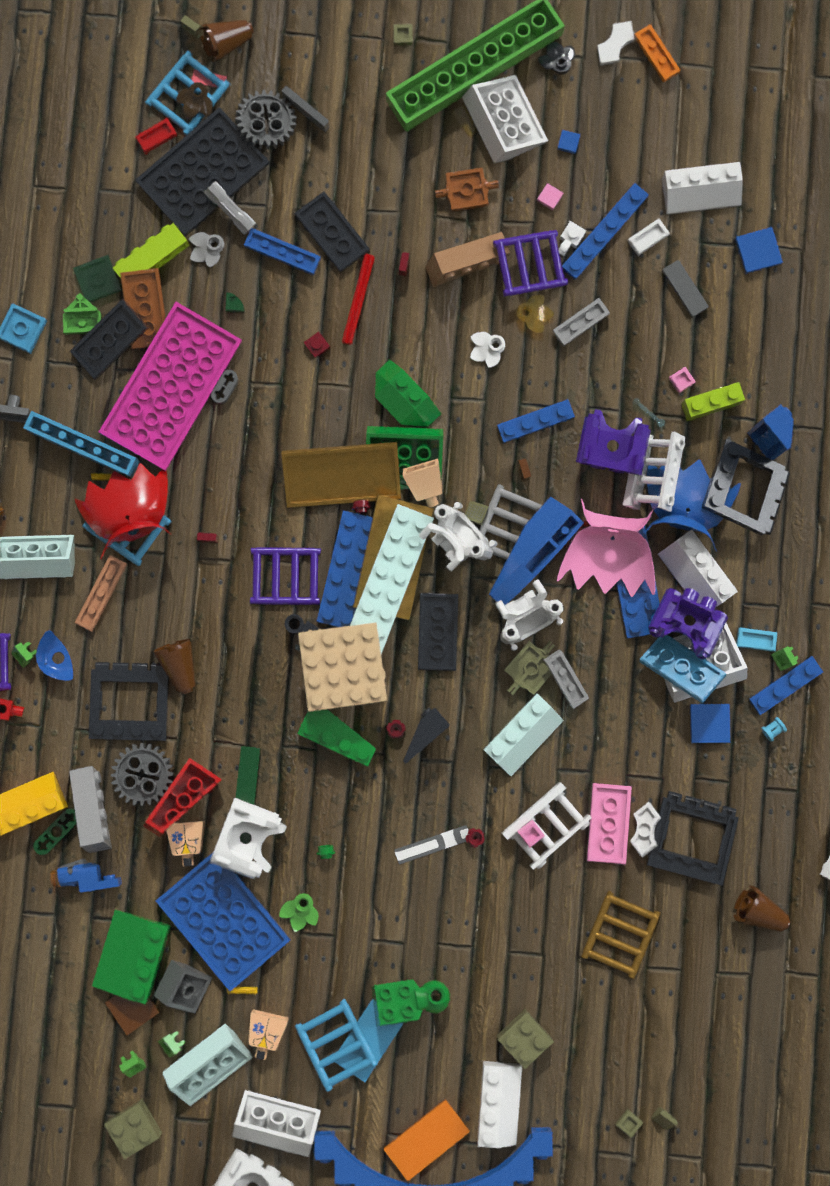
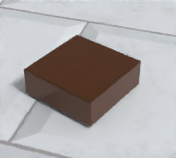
[517,459,531,481]

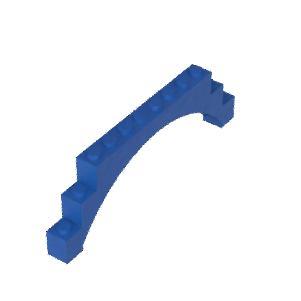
[315,1127,553,1186]

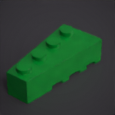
[297,709,376,766]

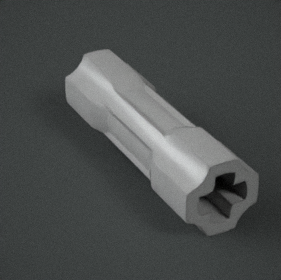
[204,181,255,234]

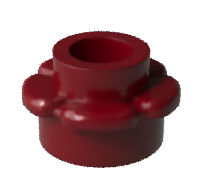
[352,500,371,514]
[387,720,406,738]
[465,828,484,847]

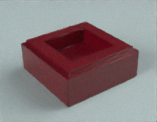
[399,252,410,277]
[197,532,219,543]

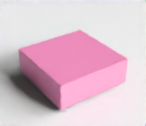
[537,183,563,210]
[669,367,696,394]
[517,820,545,848]

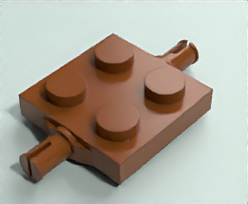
[435,167,499,212]

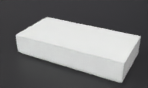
[628,219,670,256]

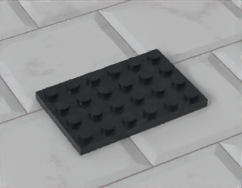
[135,107,270,237]

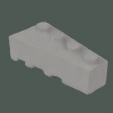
[69,766,112,853]

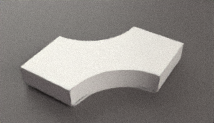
[597,21,634,65]
[630,802,661,857]

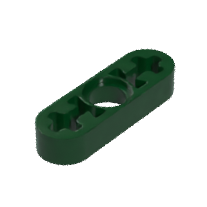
[34,809,77,855]

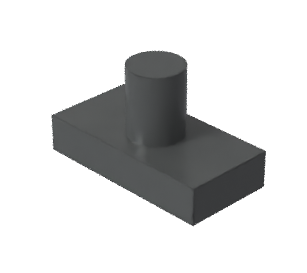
[0,395,31,423]

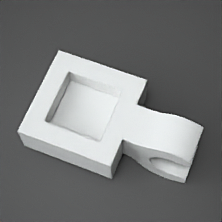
[559,221,586,256]

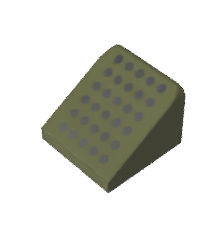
[465,501,488,526]
[651,1107,677,1130]

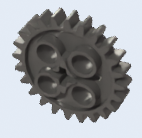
[235,90,296,150]
[110,743,175,806]

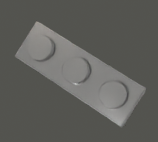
[552,298,610,347]
[544,650,589,709]

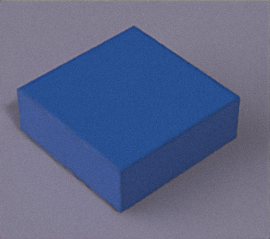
[557,130,580,154]

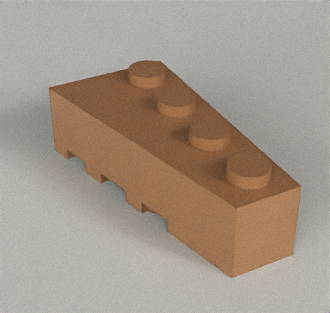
[425,232,510,287]

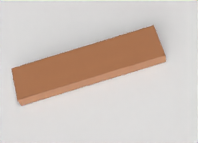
[75,555,127,632]

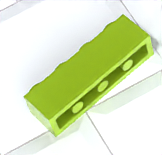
[113,223,189,279]

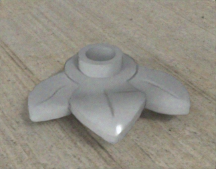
[189,232,224,268]

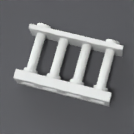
[623,432,685,512]
[502,782,591,870]

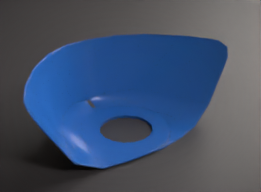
[36,630,73,681]

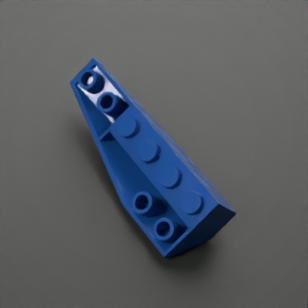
[489,497,584,606]

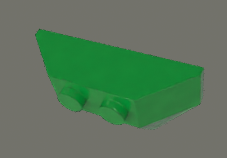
[375,360,442,427]

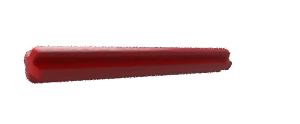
[342,254,374,345]

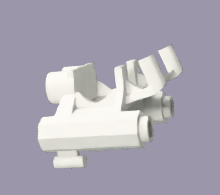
[419,502,497,571]
[496,580,563,651]
[210,798,287,879]
[214,1149,295,1186]

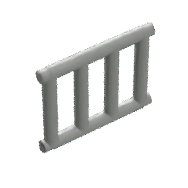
[479,484,542,560]

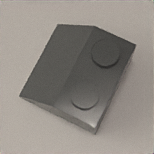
[154,960,212,1013]

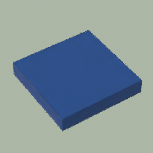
[735,227,783,274]
[690,704,730,743]

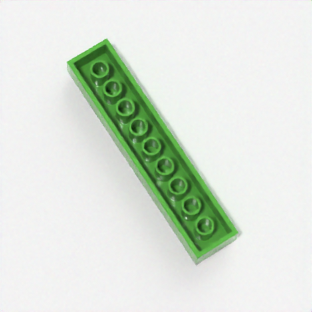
[386,0,565,132]

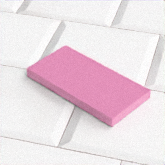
[587,783,632,864]

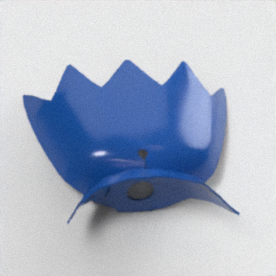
[645,460,741,552]

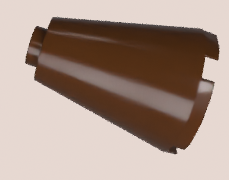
[199,20,254,62]
[153,639,196,694]
[733,885,790,932]

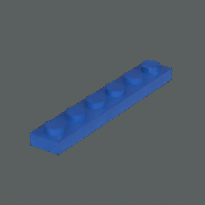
[562,183,649,280]

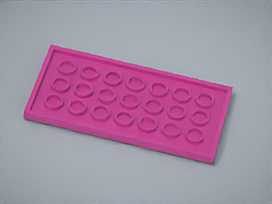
[99,302,242,471]

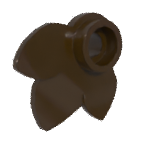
[176,82,213,119]

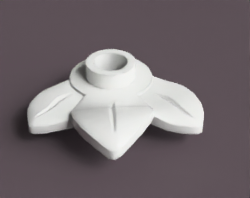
[470,332,505,368]

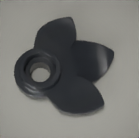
[538,42,575,75]

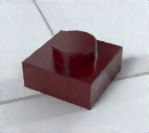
[304,331,330,359]

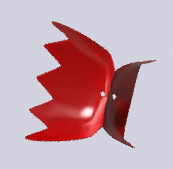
[75,463,171,559]

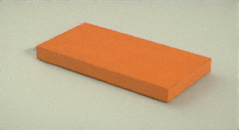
[384,1099,470,1181]

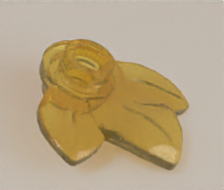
[516,295,554,333]

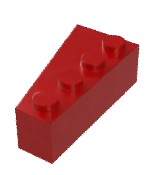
[143,758,222,837]

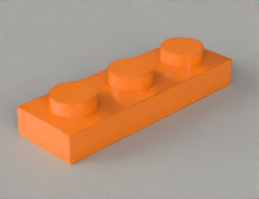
[634,24,680,82]

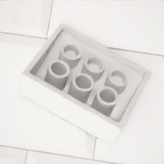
[462,75,548,163]
[664,623,747,703]

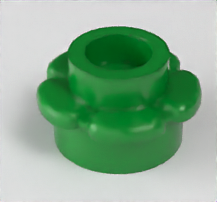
[316,845,335,859]

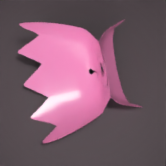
[557,498,655,597]

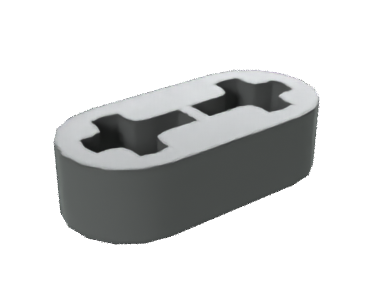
[211,370,238,405]

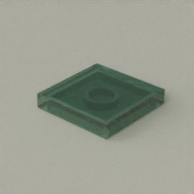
[73,255,122,303]

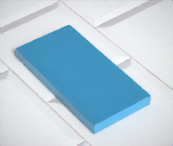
[640,635,726,704]
[335,998,403,1082]

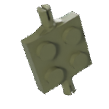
[504,641,555,695]

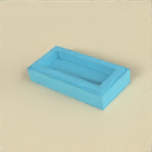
[736,628,777,652]

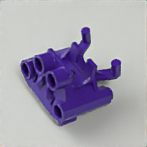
[576,409,651,475]
[648,588,728,660]

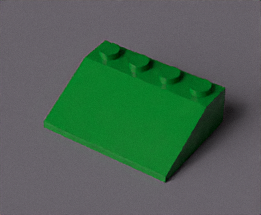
[366,426,443,489]
[92,909,171,1004]

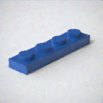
[244,228,321,275]
[497,399,575,444]
[748,656,823,715]

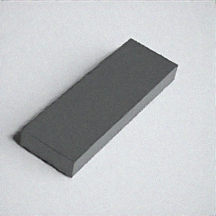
[282,86,329,133]
[662,260,709,318]

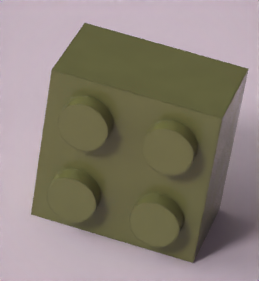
[497,1009,554,1069]
[104,1099,162,1159]

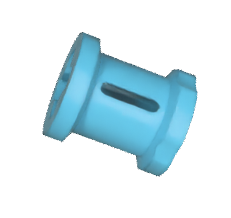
[761,717,787,742]

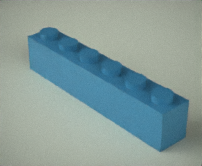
[23,411,140,478]

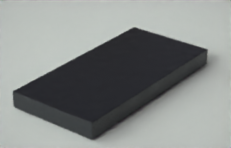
[294,191,370,273]
[70,299,149,380]
[418,593,458,671]

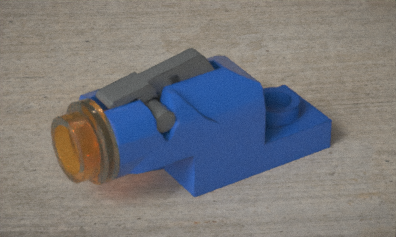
[50,858,122,892]

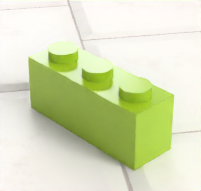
[681,382,745,421]

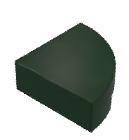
[225,292,245,313]

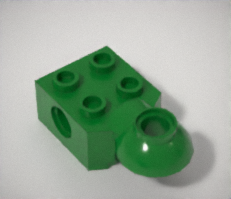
[371,979,450,1027]

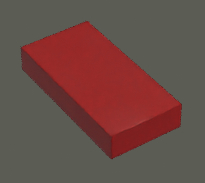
[135,118,177,154]

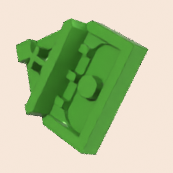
[63,293,102,335]

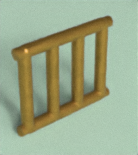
[581,891,661,979]

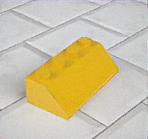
[0,772,68,836]

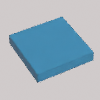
[0,303,47,354]

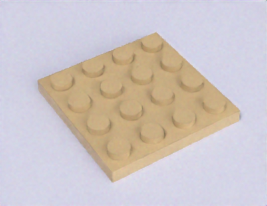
[298,622,387,711]

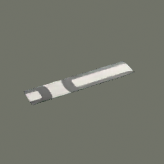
[395,825,468,864]

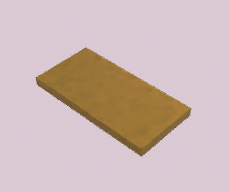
[281,442,401,508]
[353,495,434,620]

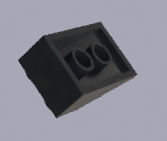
[403,707,450,764]

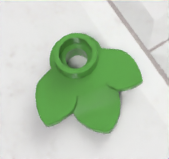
[279,893,319,932]

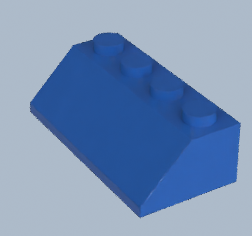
[747,405,794,460]

